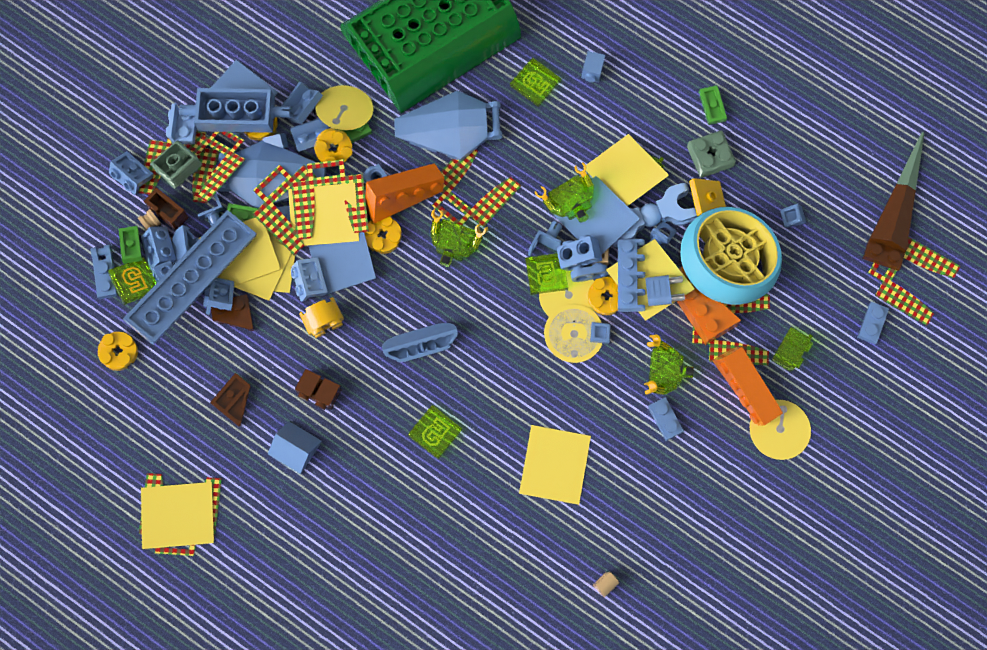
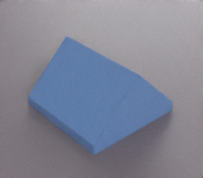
[268,421,322,474]

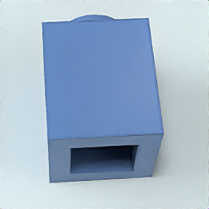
[581,51,605,82]

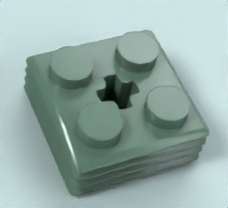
[687,130,736,178]
[150,140,202,188]

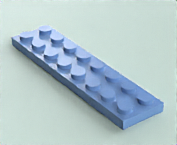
[123,210,257,345]

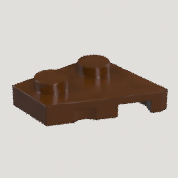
[211,294,254,331]
[210,373,251,427]

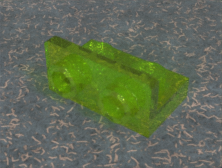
[771,327,813,372]

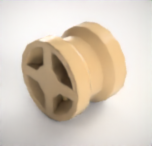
[138,209,161,230]

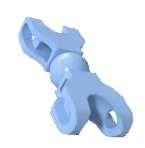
[612,183,698,247]

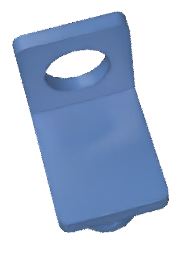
[198,193,224,226]
[528,221,562,256]
[649,222,677,248]

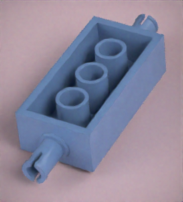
[179,88,292,133]

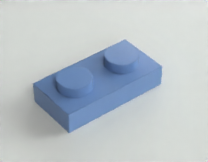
[857,302,889,344]
[648,397,684,441]

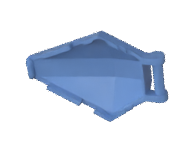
[394,90,502,161]
[218,140,326,208]

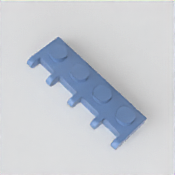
[618,239,645,312]

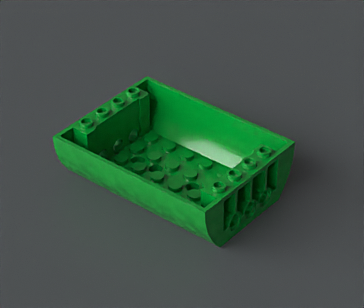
[340,0,521,114]

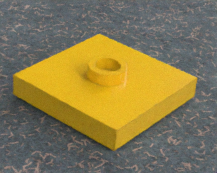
[689,178,726,216]

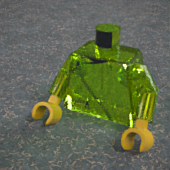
[535,162,594,223]
[430,208,488,267]
[644,335,694,395]

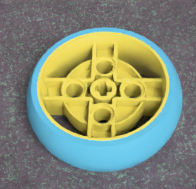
[681,207,782,305]

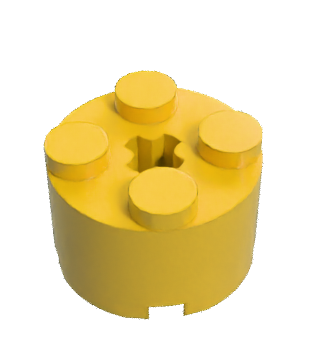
[299,297,344,338]

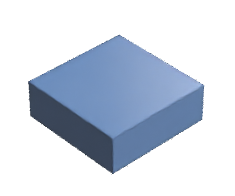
[590,322,611,344]

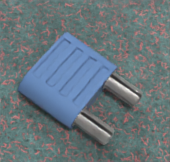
[645,275,685,306]

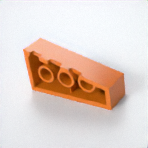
[365,163,445,224]
[677,267,741,345]
[712,347,783,426]

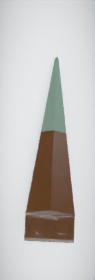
[862,132,924,271]

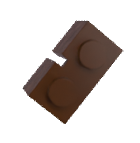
[144,188,189,231]
[295,369,342,410]

